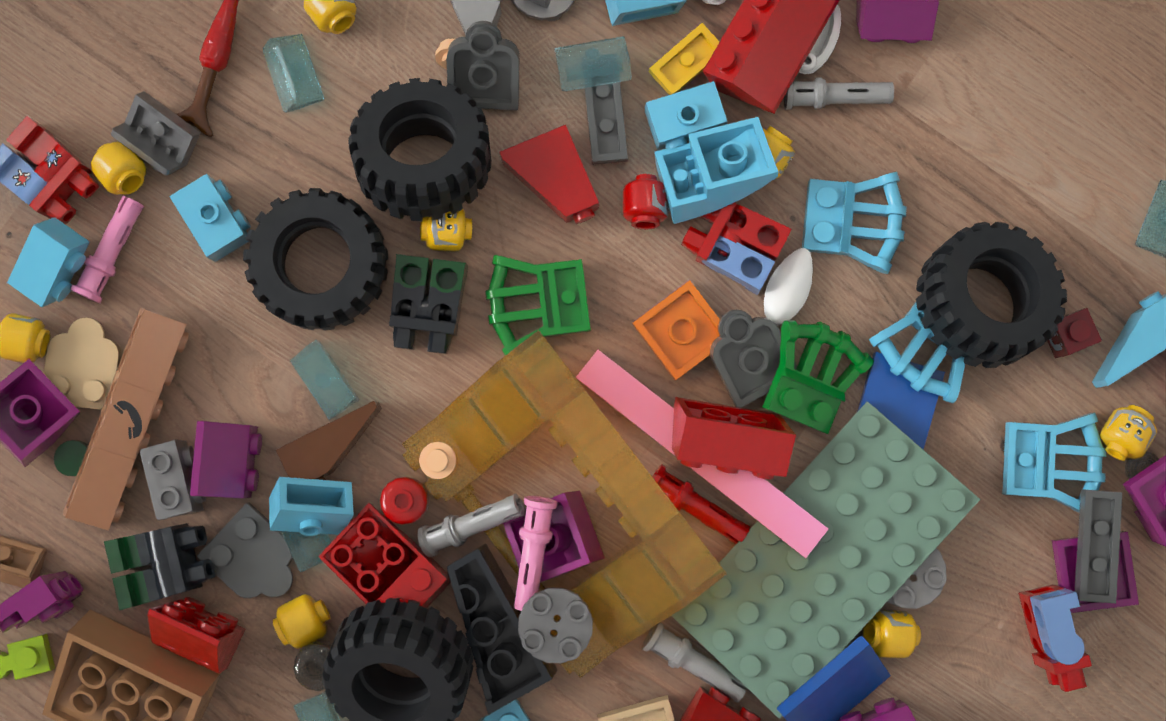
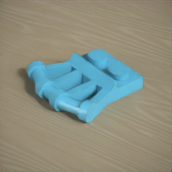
[802,172,907,274]
[869,302,965,403]
[1002,412,1107,513]

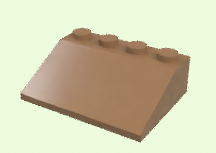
[42,609,221,721]

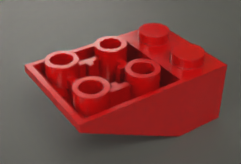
[318,503,451,608]
[147,597,246,673]

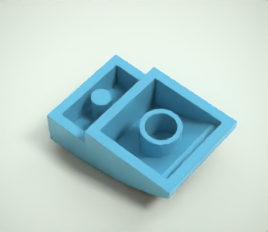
[654,117,778,224]

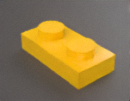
[649,23,719,95]

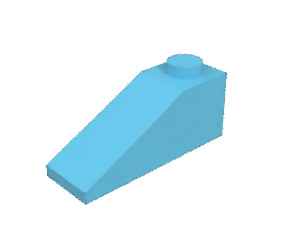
[1092,291,1166,388]

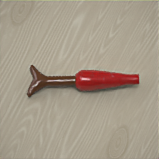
[176,0,239,137]

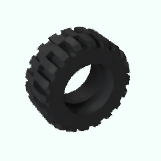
[348,78,492,221]
[243,188,389,331]
[916,222,1067,368]
[322,598,474,721]

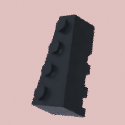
[447,544,557,715]

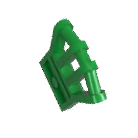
[485,255,591,358]
[762,320,874,434]

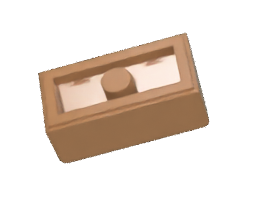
[0,536,47,588]

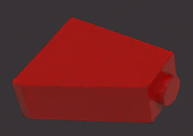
[499,124,599,224]

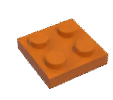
[632,280,720,381]

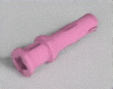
[70,196,144,304]
[514,496,558,611]

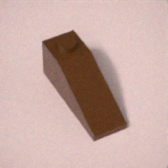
[276,401,382,480]

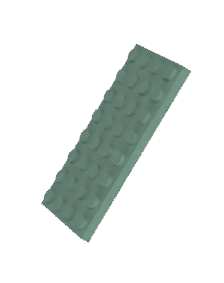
[671,401,981,719]

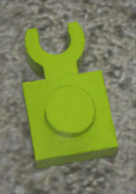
[0,634,56,680]

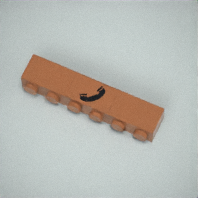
[63,308,189,531]

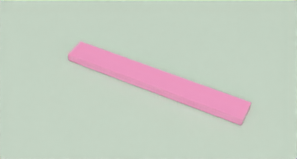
[576,350,828,559]

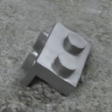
[111,91,201,175]
[140,440,206,520]

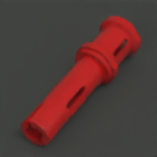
[644,464,750,545]

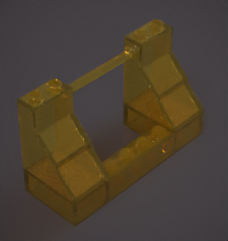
[402,330,727,678]

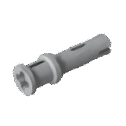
[784,77,894,110]
[418,494,526,557]
[642,621,747,702]

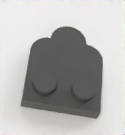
[447,21,520,110]
[710,309,797,408]
[197,502,294,598]

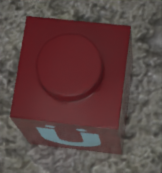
[1047,308,1102,358]

